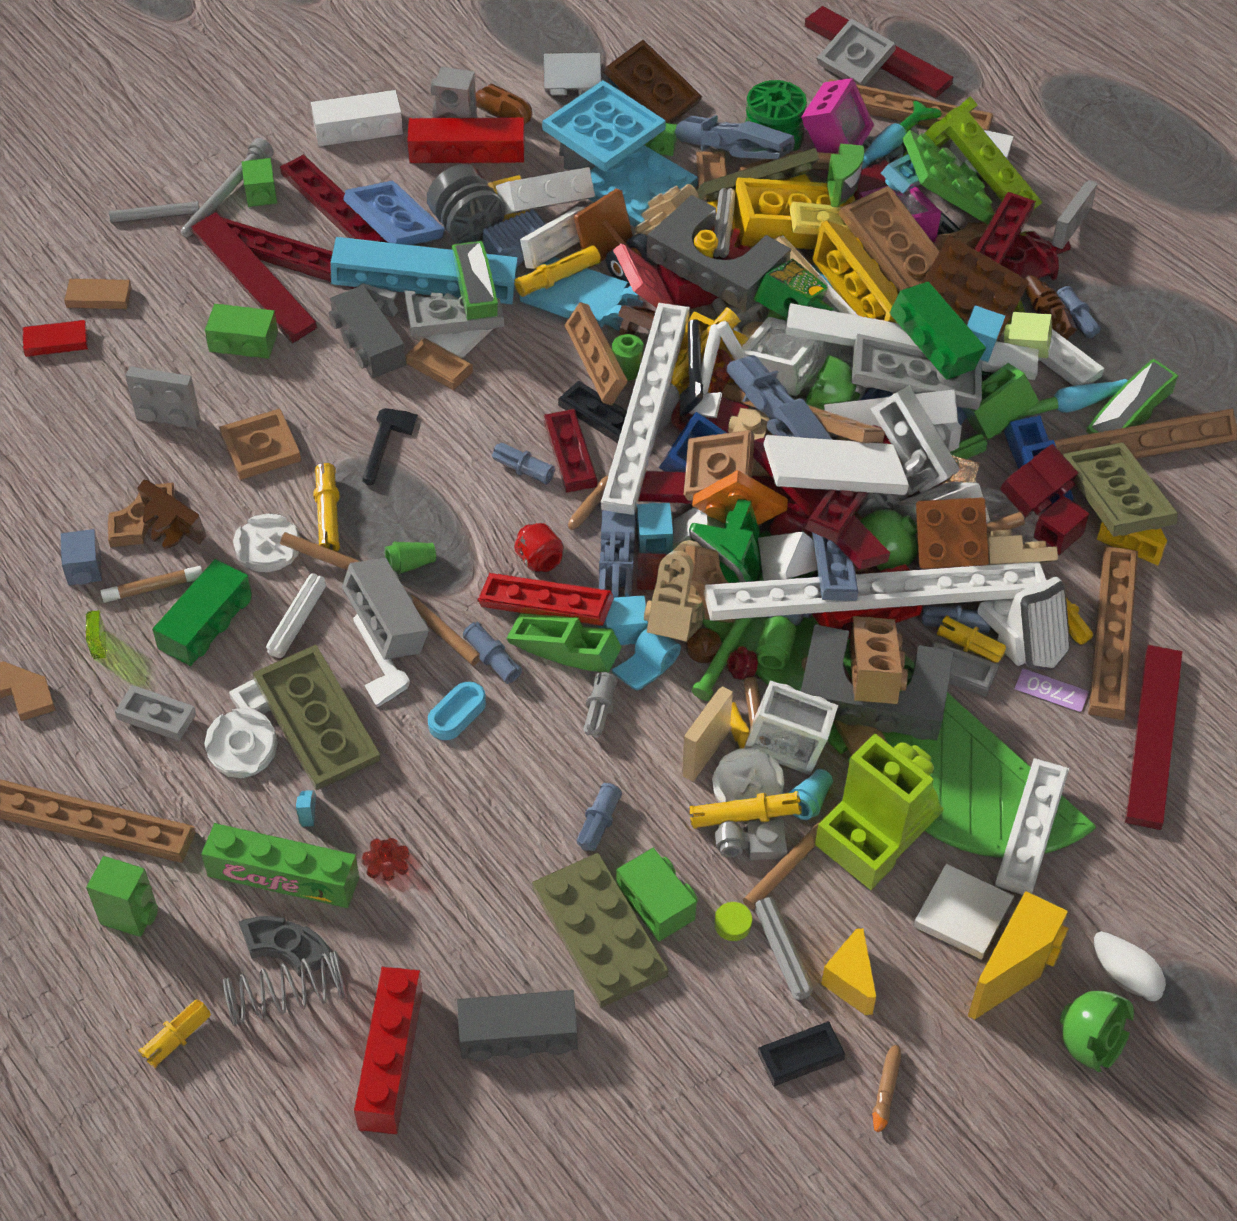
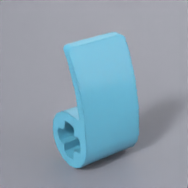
[612,628,681,691]

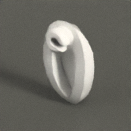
[1094,931,1166,1001]

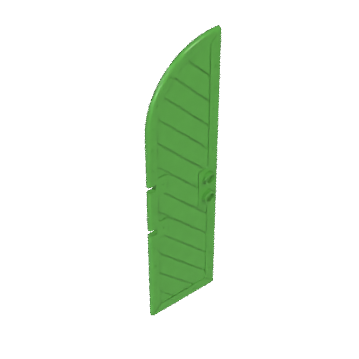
[702,530,1096,858]

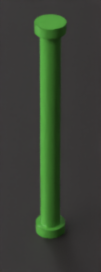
[691,569,764,701]

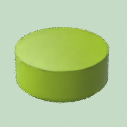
[714,902,752,941]

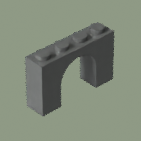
[647,195,791,312]
[801,624,954,741]

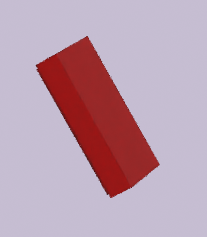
[23,320,88,357]

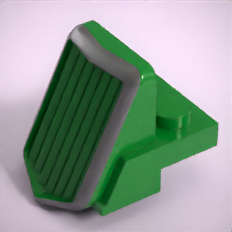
[689,499,762,583]

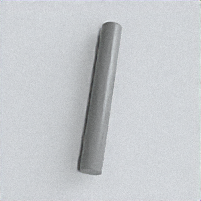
[109,201,200,223]

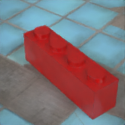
[407,117,525,163]
[354,966,423,1134]

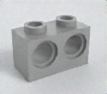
[431,67,477,118]

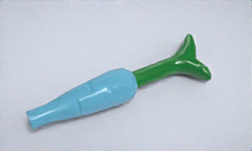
[862,101,942,169]

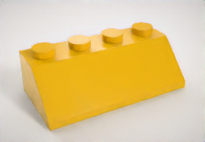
[734,177,855,250]
[812,220,898,323]

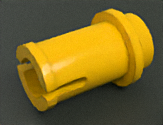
[694,230,719,258]

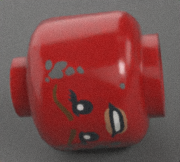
[514,523,564,572]

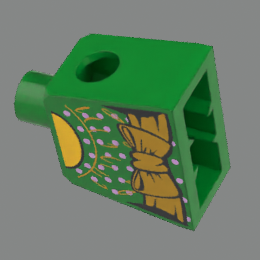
[754,258,834,319]

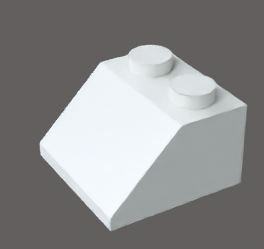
[544,53,601,96]

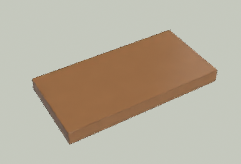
[838,186,940,294]

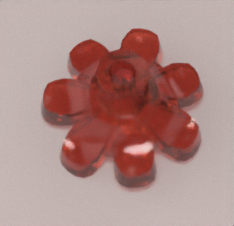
[361,838,410,881]

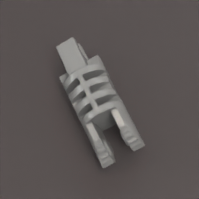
[857,454,938,518]

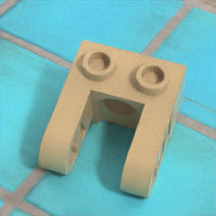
[644,540,704,641]

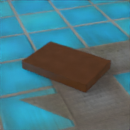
[603,40,702,124]

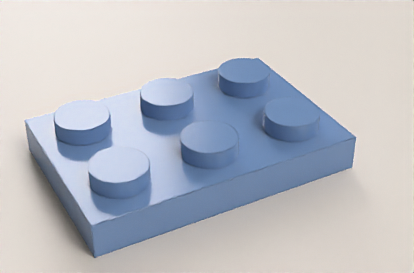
[344,180,444,245]

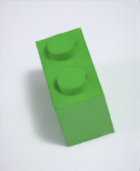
[205,303,278,359]
[962,363,1039,440]
[616,847,698,942]
[86,856,158,937]

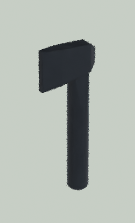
[680,319,703,417]
[362,408,418,485]

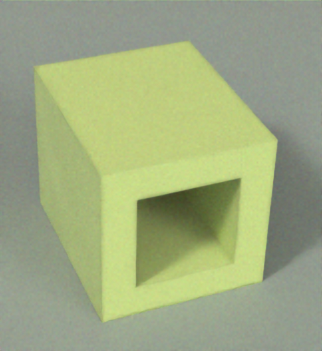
[1004,312,1052,358]

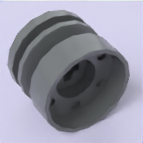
[427,164,505,244]

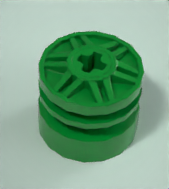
[745,80,807,151]

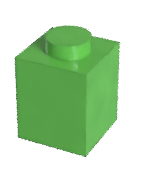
[241,158,277,207]

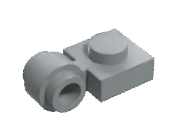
[715,820,787,860]

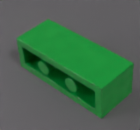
[889,281,986,380]
[152,559,252,666]

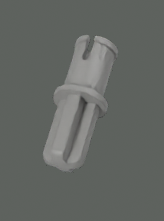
[583,672,617,737]

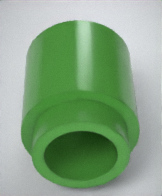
[612,334,643,381]
[756,616,797,670]

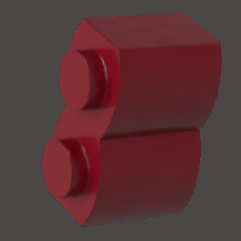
[999,444,1079,518]

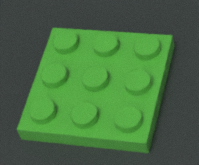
[902,130,995,225]

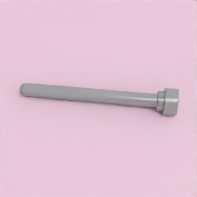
[181,138,274,238]

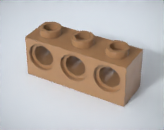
[849,616,908,704]

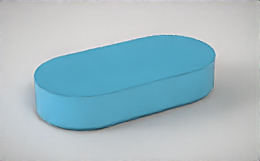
[428,682,486,740]

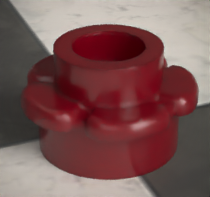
[727,646,758,680]

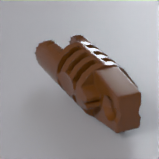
[1025,275,1077,340]

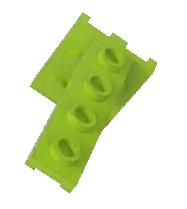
[903,96,1043,209]

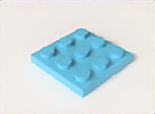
[542,80,666,172]
[588,145,698,227]

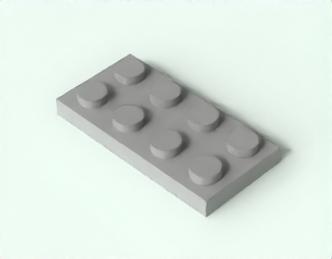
[852,334,982,410]

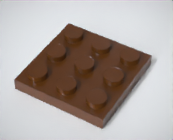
[921,235,1029,341]

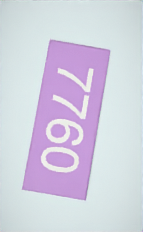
[1014,668,1089,712]

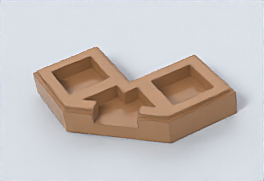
[0,661,56,721]

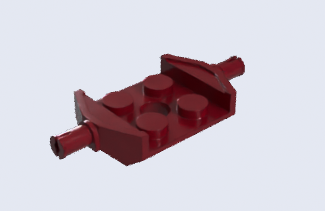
[1002,231,1071,281]

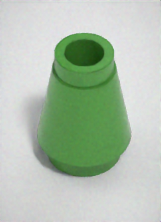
[385,542,436,574]

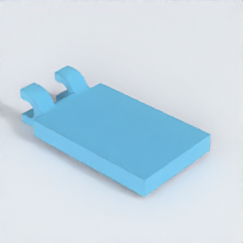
[519,257,643,331]

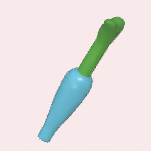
[1006,379,1128,427]

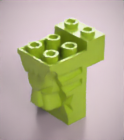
[815,734,944,890]

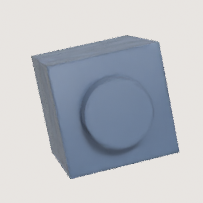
[61,529,102,585]

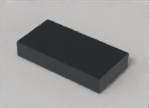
[758,1021,846,1087]

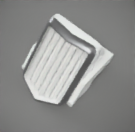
[977,577,1070,670]

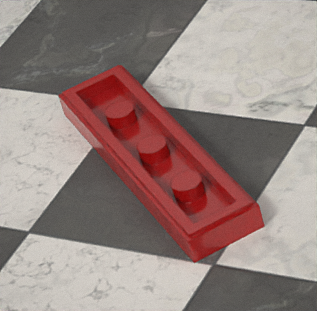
[477,573,614,626]

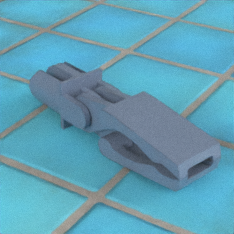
[675,115,795,159]
[727,355,832,440]
[598,492,636,598]

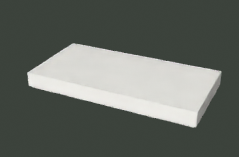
[764,435,909,495]

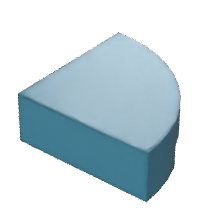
[296,790,316,827]

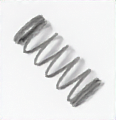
[223,950,347,1026]

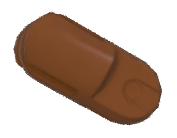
[476,83,533,125]

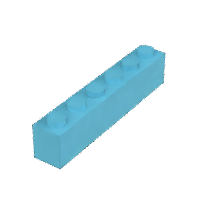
[331,237,518,305]

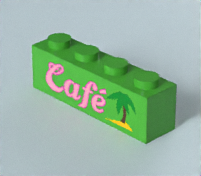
[201,823,359,908]

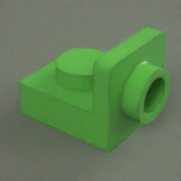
[645,123,677,156]

